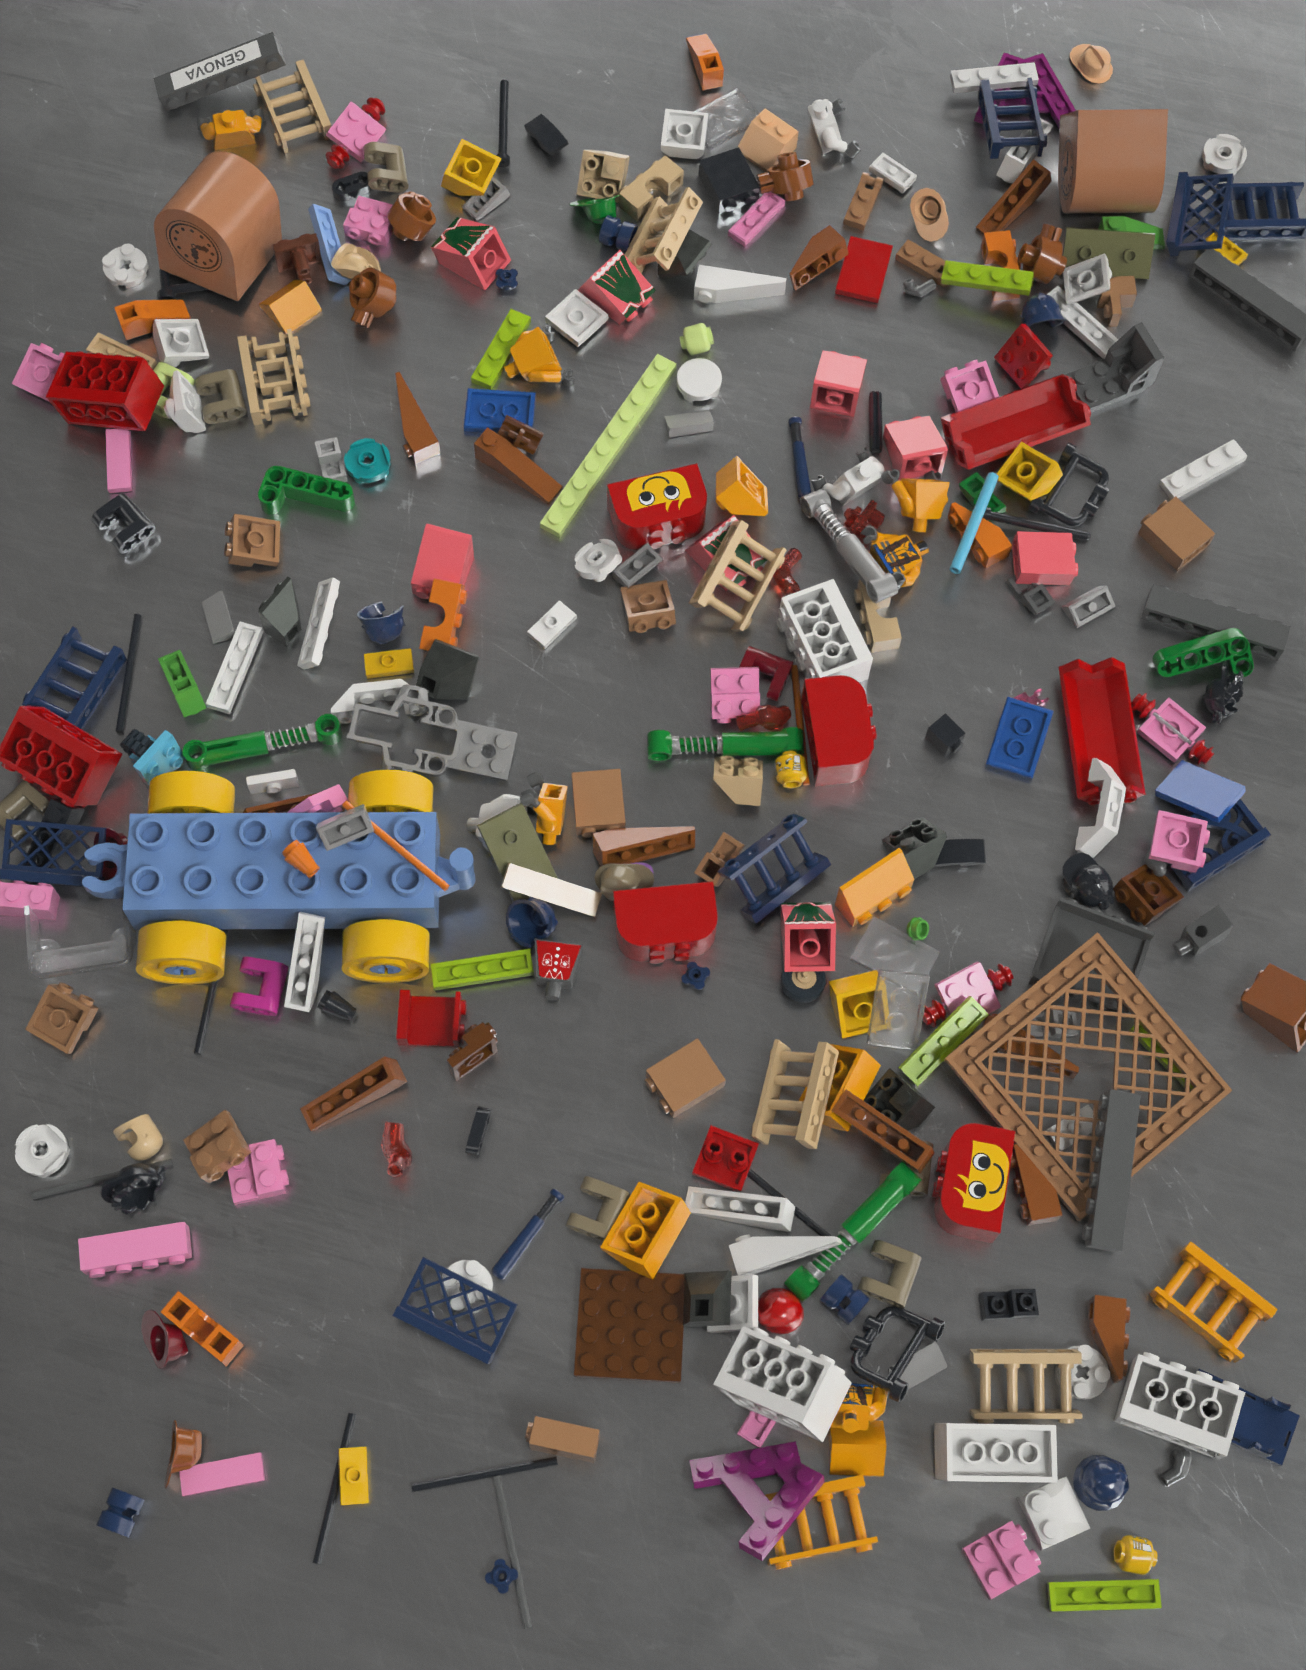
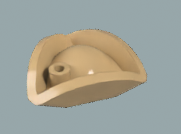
[331,243,381,279]

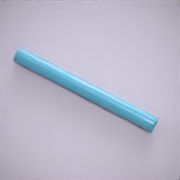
[949,472,999,574]

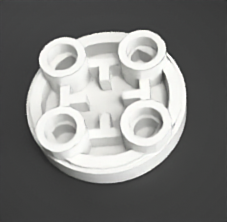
[677,358,722,402]

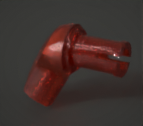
[773,548,802,596]
[736,705,792,731]
[381,1122,413,1178]

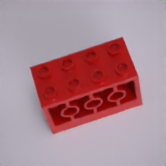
[46,351,164,431]
[0,706,122,808]

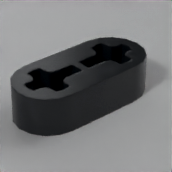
[332,172,372,202]
[465,1106,491,1156]

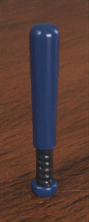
[788,416,811,499]
[491,1188,565,1280]

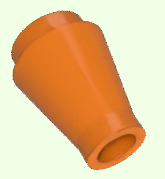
[282,840,320,878]

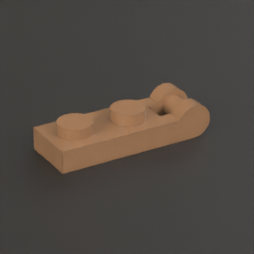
[843,172,884,231]
[895,239,948,287]

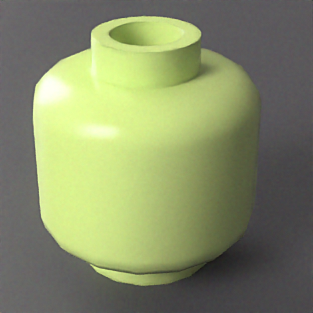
[680,323,714,355]

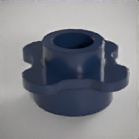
[496,269,518,291]
[681,962,710,990]
[485,1559,518,1594]

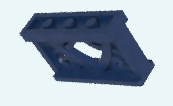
[1168,799,1271,892]

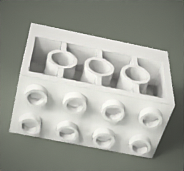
[776,579,873,682]
[713,1326,852,1442]
[1114,1352,1245,1460]
[934,1423,1058,1483]

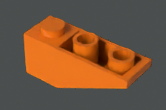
[686,34,724,90]
[114,300,190,340]
[948,502,1013,569]

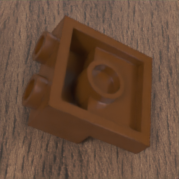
[1113,864,1184,926]
[447,1022,498,1081]

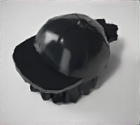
[1203,663,1244,724]
[1062,853,1114,911]
[100,1163,166,1215]

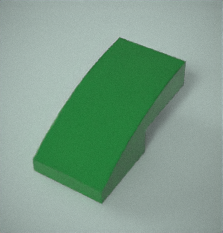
[959,472,1006,522]

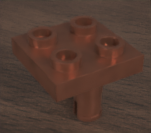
[273,233,322,285]

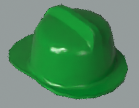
[569,195,619,224]

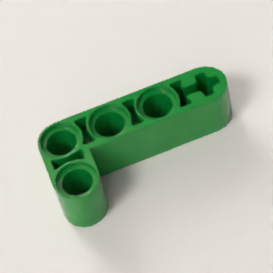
[258,466,355,515]
[1152,628,1254,677]

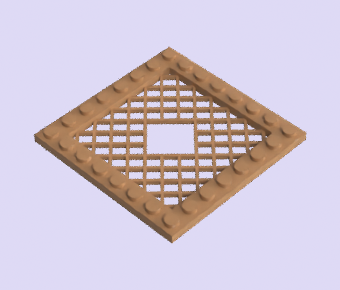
[944,932,1232,1221]

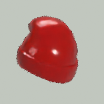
[758,1288,804,1334]

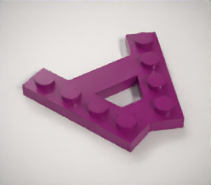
[974,52,1076,129]
[689,1441,824,1561]

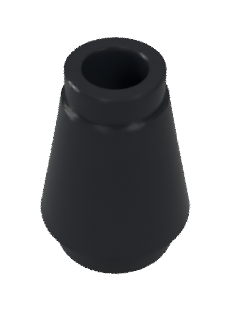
[317,990,357,1022]

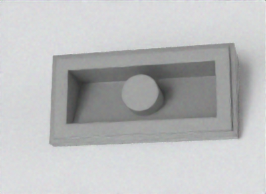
[664,410,714,438]
[612,543,663,588]
[1062,586,1116,628]
[202,590,235,644]
[316,804,374,851]
[888,1341,948,1390]

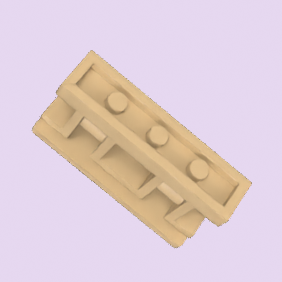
[237,329,311,426]

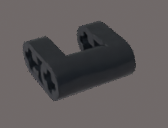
[91,493,156,554]

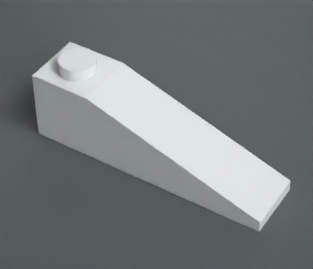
[997,118,1053,184]
[694,265,787,303]
[284,912,325,1012]
[685,1186,795,1232]
[729,1234,842,1275]

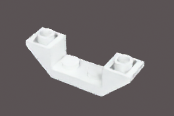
[331,679,427,724]
[1075,758,1126,858]

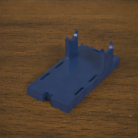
[1183,1369,1300,1467]

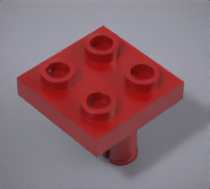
[994,324,1053,389]
[692,1125,759,1192]

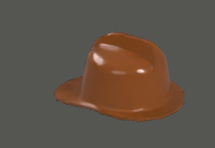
[164,1420,202,1488]

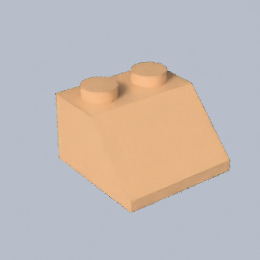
[737,108,799,172]

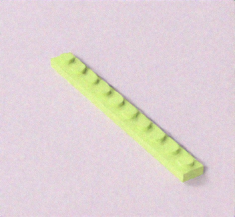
[540,354,677,538]

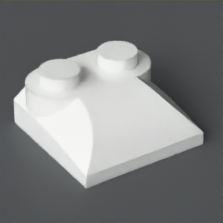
[661,109,708,159]
[1063,253,1112,304]
[153,319,209,367]
[164,370,206,433]
[1017,1476,1090,1551]

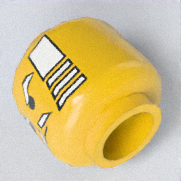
[775,751,807,789]
[1114,1535,1157,1575]

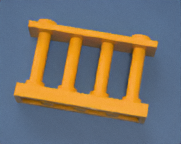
[1149,1241,1278,1363]
[765,1475,878,1570]

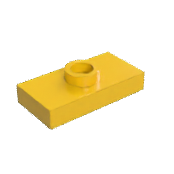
[1205,233,1248,266]
[364,648,414,679]
[338,1447,369,1506]

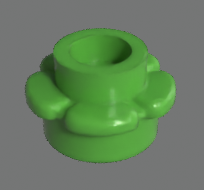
[906,917,929,941]

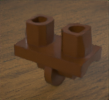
[498,415,544,455]

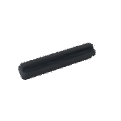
[869,391,883,453]

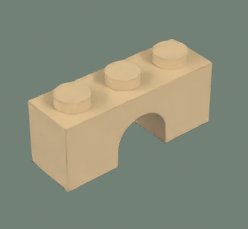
[619,155,684,222]
[854,580,902,653]

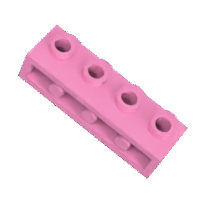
[0,880,60,920]
[78,1222,192,1278]

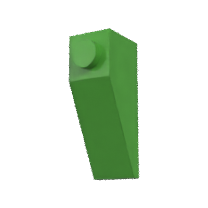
[1098,216,1165,250]
[158,650,206,718]

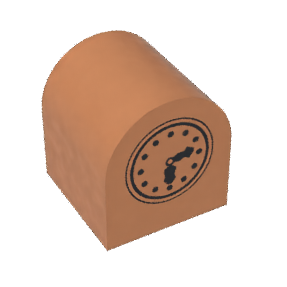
[1058,109,1168,214]
[154,151,282,301]

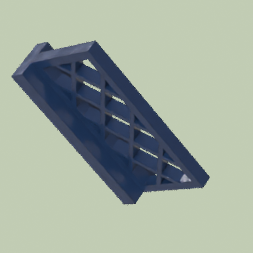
[1166,172,1234,257]
[0,819,107,886]
[393,1257,518,1364]

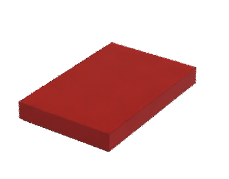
[835,236,893,304]

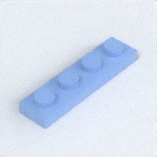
[308,204,351,286]

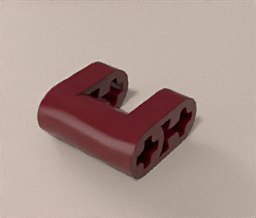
[739,646,794,702]

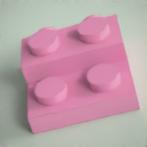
[343,196,393,247]
[12,343,64,402]
[940,360,999,412]
[710,667,760,723]
[287,784,348,813]
[1149,810,1210,873]
[228,1139,289,1205]
[962,1521,1041,1600]

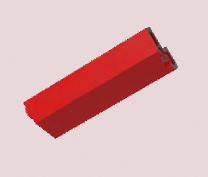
[941,374,1091,470]
[1058,657,1146,805]

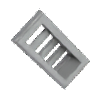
[462,177,510,221]

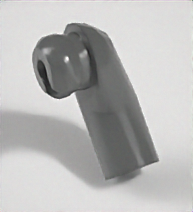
[903,278,936,297]
[1145,846,1167,876]
[1160,1447,1192,1486]

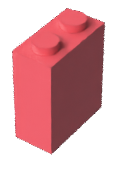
[1011,531,1078,585]

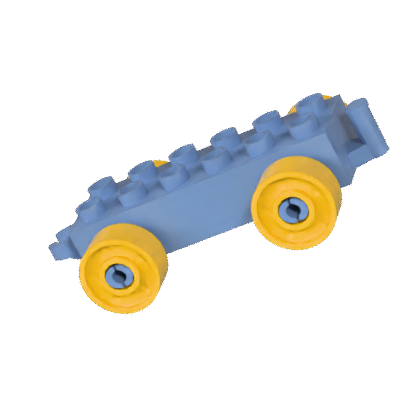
[82,770,476,985]

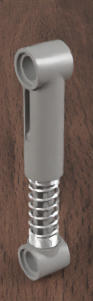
[800,488,898,603]

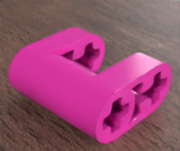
[230,957,289,1016]

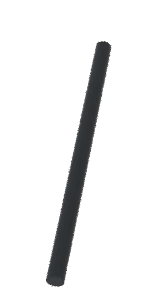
[116,614,141,733]
[194,929,228,1055]
[747,1169,832,1236]
[313,1413,356,1565]
[411,1456,558,1492]

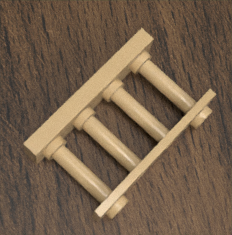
[253,59,332,154]
[625,187,703,274]
[689,520,787,632]
[751,1039,839,1149]
[969,1349,1082,1424]

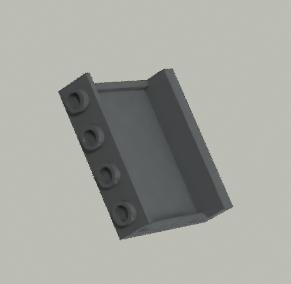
[1028,897,1155,1020]

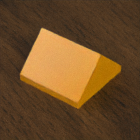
[259,280,322,334]
[829,1420,887,1477]

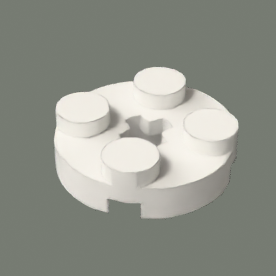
[1202,134,1247,176]
[102,243,149,288]
[574,539,622,582]
[15,1124,70,1178]
[440,1260,493,1315]
[1055,1345,1110,1400]

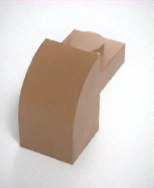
[1097,276,1137,327]
[694,832,746,886]

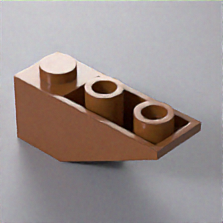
[789,225,849,291]
[1010,1144,1062,1226]
[1088,1295,1130,1383]

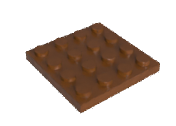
[574,1268,685,1383]

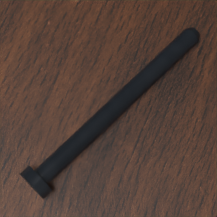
[496,79,510,168]
[983,507,1091,541]

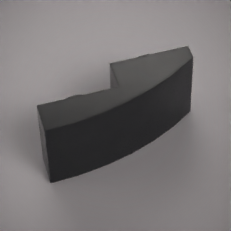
[524,114,569,156]
[935,839,986,867]
[979,1289,1039,1321]

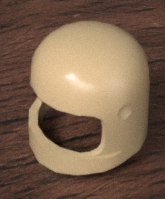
[113,1114,163,1161]

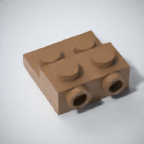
[224,514,280,567]
[620,580,676,633]
[25,982,99,1054]
[183,1110,252,1183]

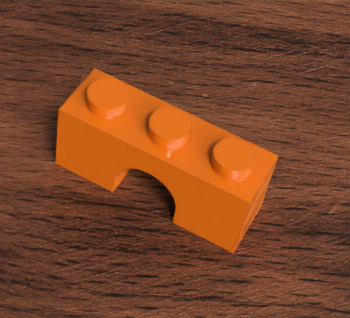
[981,230,1021,301]
[419,578,467,651]
[161,1291,244,1367]

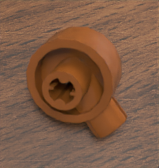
[757,152,814,201]
[387,191,436,241]
[1018,224,1067,285]
[349,268,396,329]

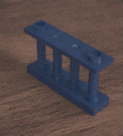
[978,78,1047,159]
[1213,182,1306,240]
[22,626,127,730]
[718,813,831,923]

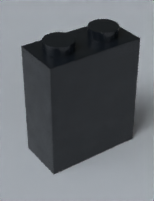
[698,147,760,214]

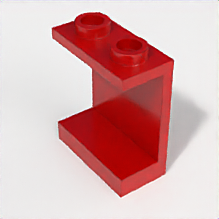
[396,990,466,1047]

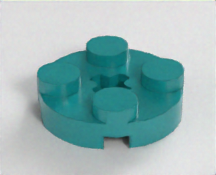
[344,438,391,484]

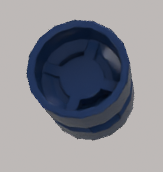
[599,215,638,252]
[820,1274,870,1325]
[96,1488,145,1538]

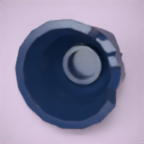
[1020,292,1065,327]
[357,601,406,645]
[506,896,558,948]
[1073,1455,1129,1511]

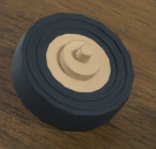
[781,970,826,1003]

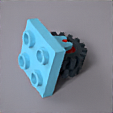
[120,729,185,789]

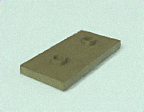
[1062,227,1156,279]
[477,803,558,902]

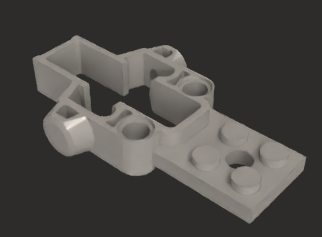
[347,684,518,781]

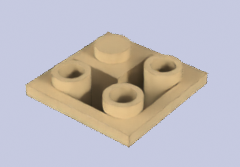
[576,150,630,203]
[713,755,763,806]

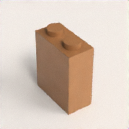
[1138,496,1215,571]
[572,769,626,838]
[644,1038,726,1118]
[525,1416,600,1463]

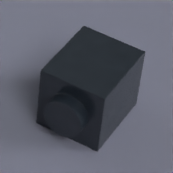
[925,713,966,757]

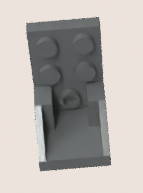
[1066,322,1164,412]

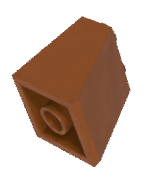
[1241,963,1306,1053]

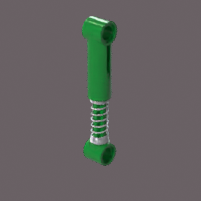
[182,714,342,771]
[647,727,805,762]
[784,1161,922,1303]

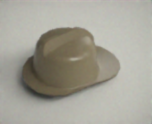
[594,863,654,901]

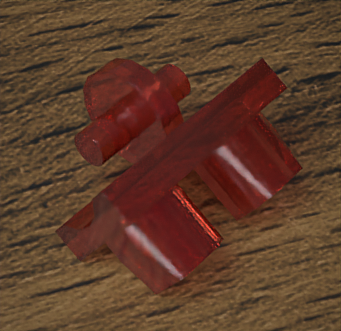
[844,499,885,545]

